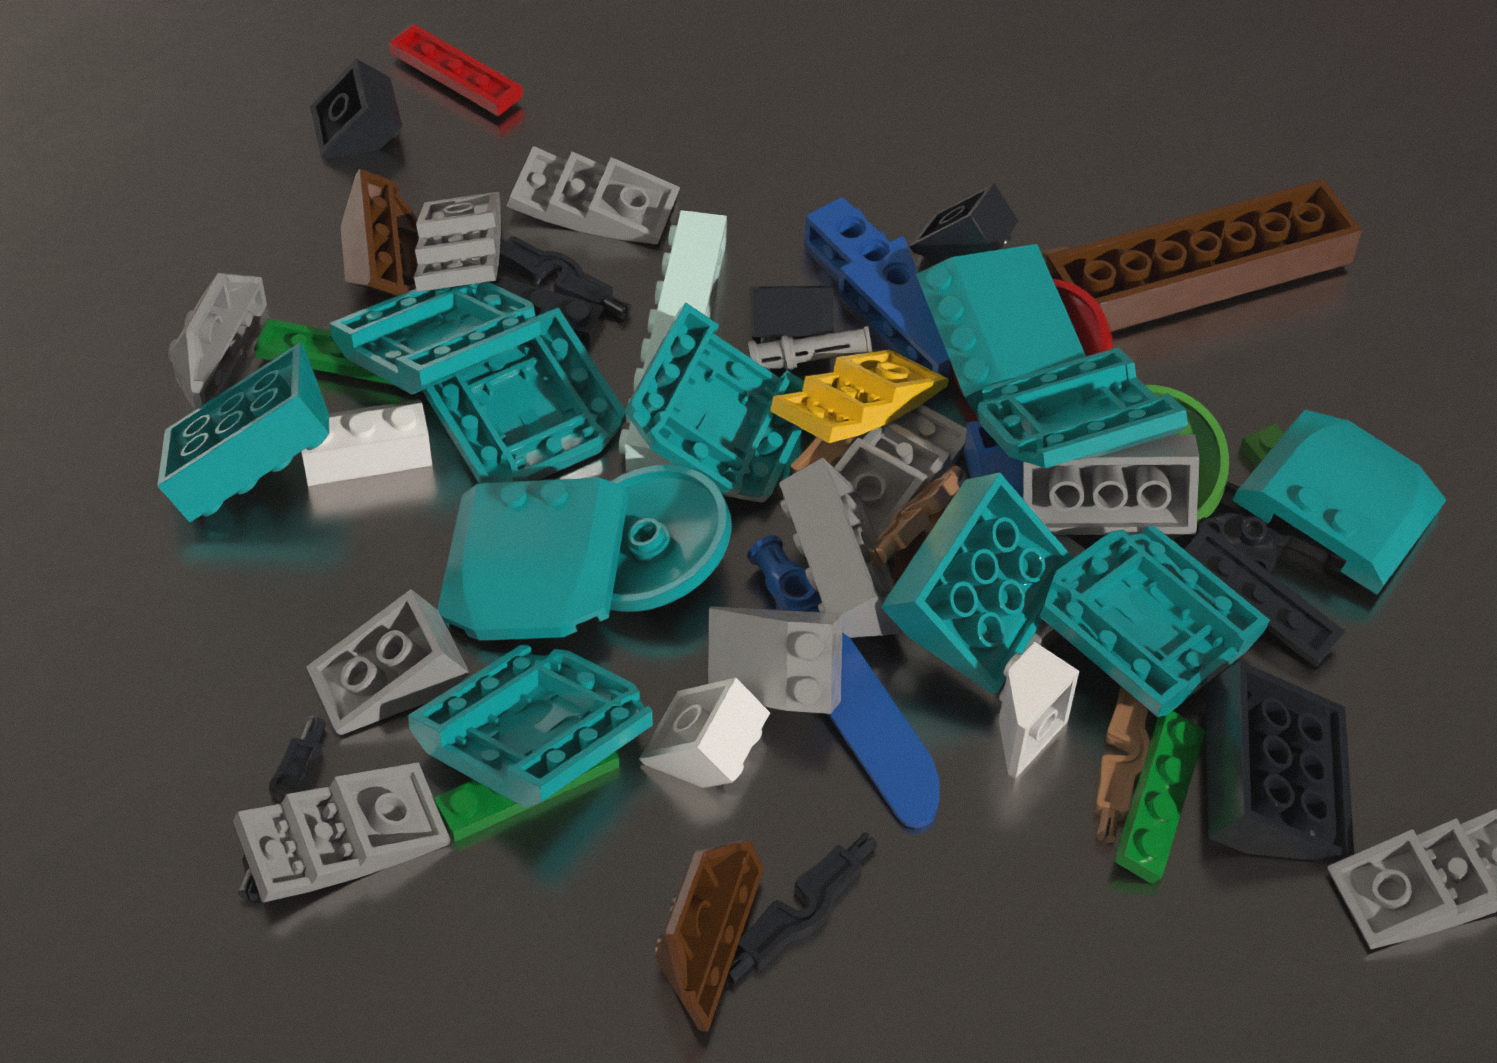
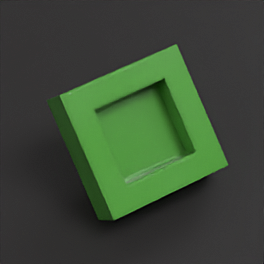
[1240,423,1285,467]

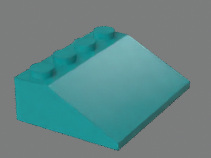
[916,244,1086,420]
[157,343,329,523]
[881,472,1073,694]

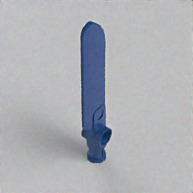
[747,535,940,829]

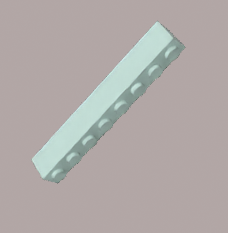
[619,210,727,472]

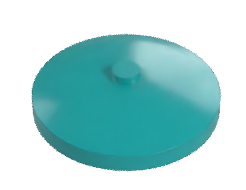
[610,465,732,612]

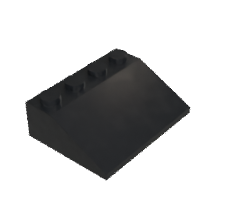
[1205,660,1354,863]

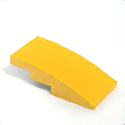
[770,350,949,443]

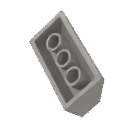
[1023,435,1199,535]
[779,457,904,638]

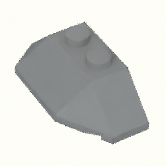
[168,273,267,411]

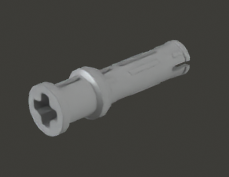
[748,326,872,371]

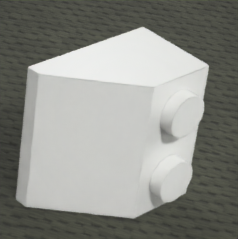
[999,642,1079,779]
[639,678,770,788]

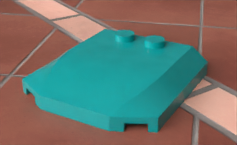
[329,282,541,395]
[624,302,804,503]
[422,308,626,484]
[978,347,1188,468]
[1233,410,1446,595]
[437,477,628,641]
[1040,525,1270,717]
[408,645,653,808]

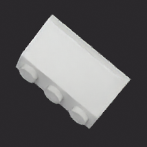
[301,399,432,486]

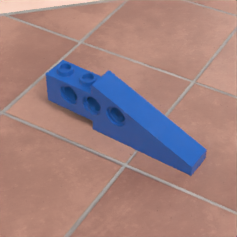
[804,197,951,379]

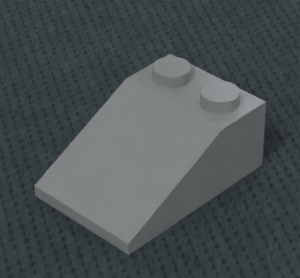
[306,589,470,735]
[708,606,843,714]

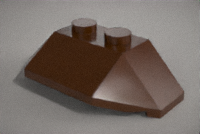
[341,169,419,296]
[655,840,764,1032]

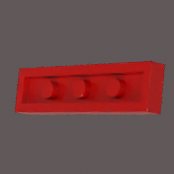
[389,24,523,116]

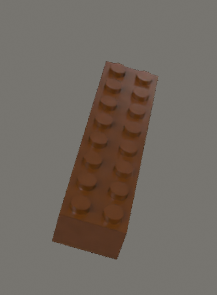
[1046,179,1362,331]

